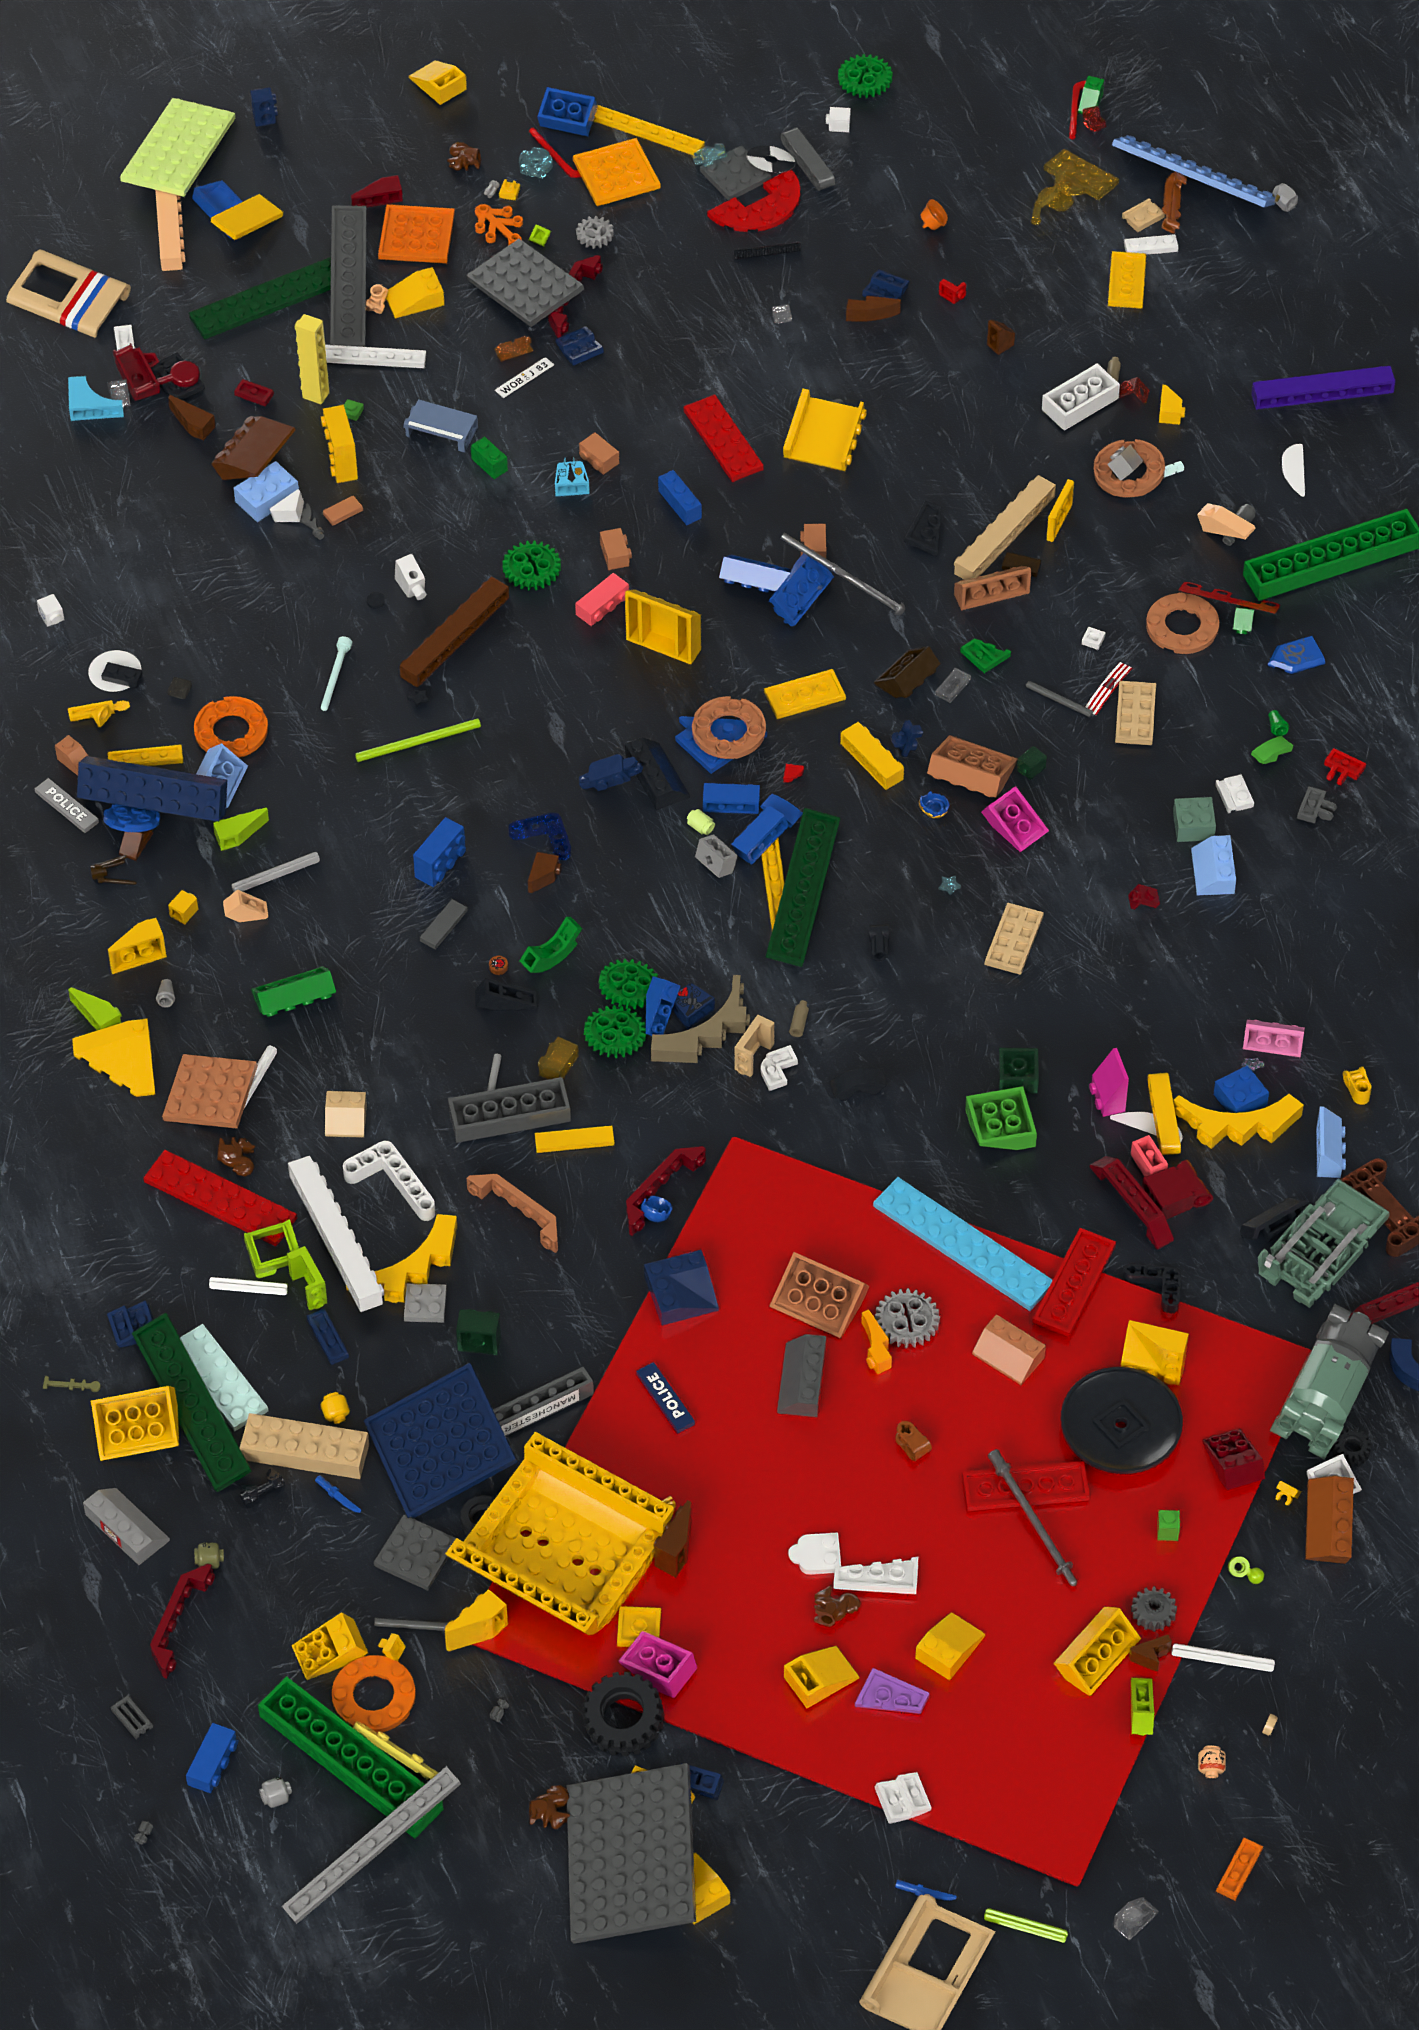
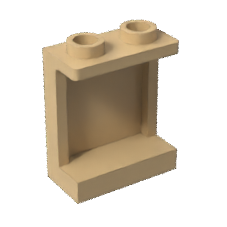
[735,1014,774,1077]

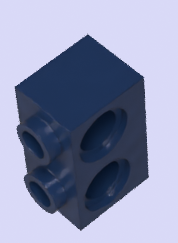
[250,87,278,127]
[681,1763,724,1800]

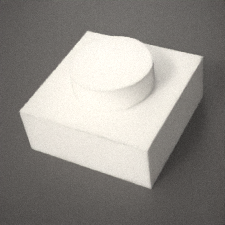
[1082,627,1105,650]

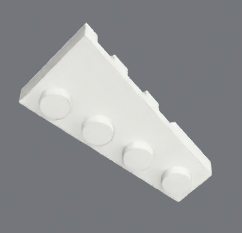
[834,1557,918,1594]

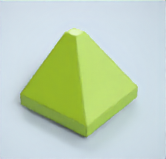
[529,225,551,247]

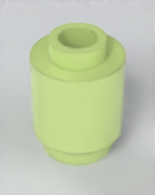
[687,809,715,835]

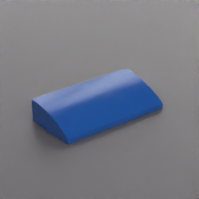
[192,180,243,239]

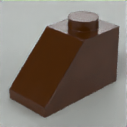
[987,320,1015,355]
[528,852,562,893]

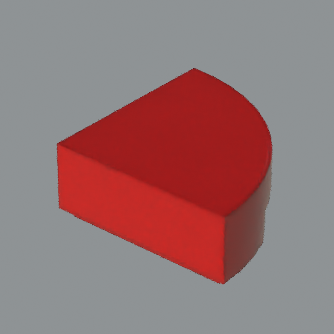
[783,764,804,782]

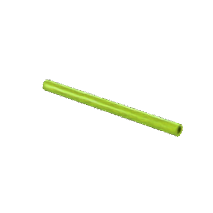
[355,718,481,762]

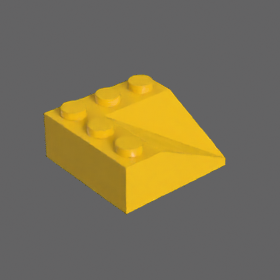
[320,405,358,483]
[1121,1320,1189,1385]

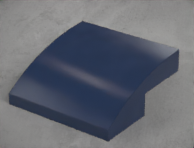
[862,270,910,299]
[555,326,604,366]
[107,1300,154,1347]

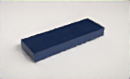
[306,1308,349,1365]

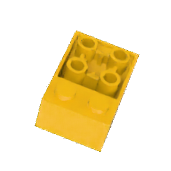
[409,61,467,105]
[444,1589,508,1652]
[292,1612,368,1680]
[784,1646,859,1708]

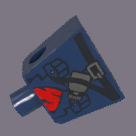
[672,984,715,1029]

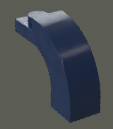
[1389,1338,1419,1391]

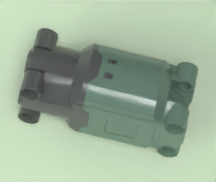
[1270,1304,1389,1459]

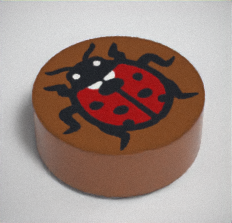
[489,956,508,975]

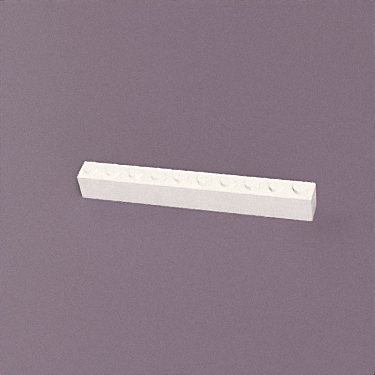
[288,1156,384,1312]

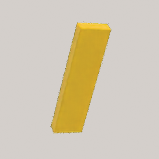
[108,745,183,766]
[535,1126,614,1153]

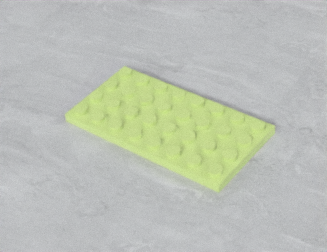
[120,98,235,197]

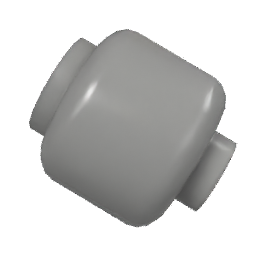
[259,1777,292,1808]

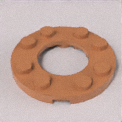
[1094,439,1165,497]
[1146,593,1219,654]
[692,696,766,759]

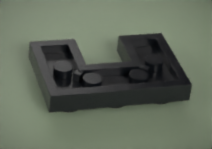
[151,352,205,400]

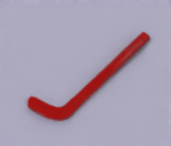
[1069,81,1086,139]
[529,127,581,178]

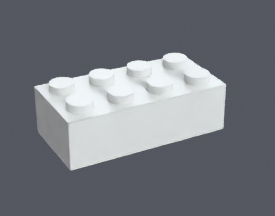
[1042,364,1120,431]

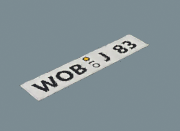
[495,357,554,398]

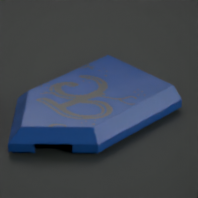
[1268,636,1325,674]

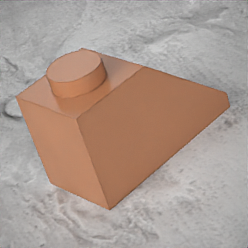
[55,735,88,776]

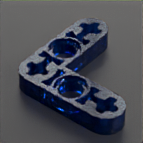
[509,813,571,860]

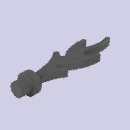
[300,503,324,540]

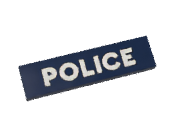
[636,1362,695,1434]

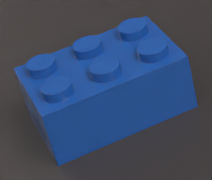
[537,87,598,136]
[413,817,466,887]

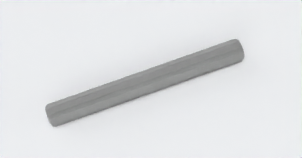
[232,852,320,892]

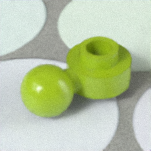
[1228,1556,1264,1584]

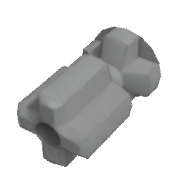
[484,180,500,198]

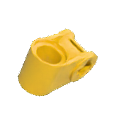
[1343,1067,1371,1105]

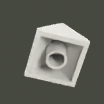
[1307,1454,1362,1494]

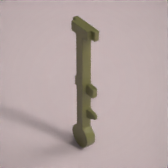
[43,1376,101,1392]

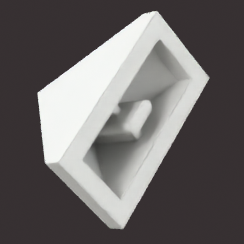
[269,489,304,522]

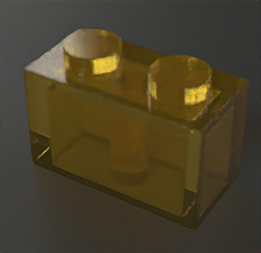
[538,1037,578,1079]

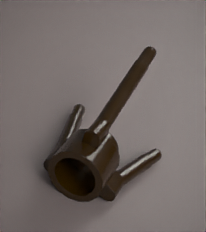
[90,855,137,885]

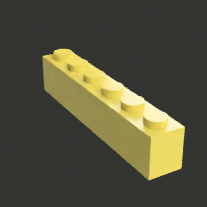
[295,314,329,405]

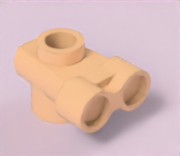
[365,284,388,314]

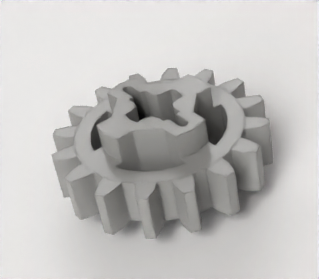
[576,216,614,249]

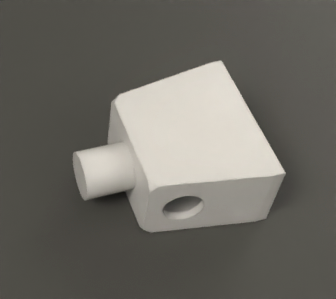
[395,554,427,600]

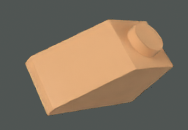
[223,890,268,922]

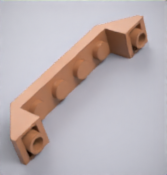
[467,1174,558,1253]

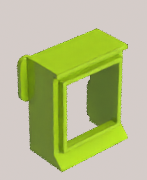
[244,1219,299,1279]

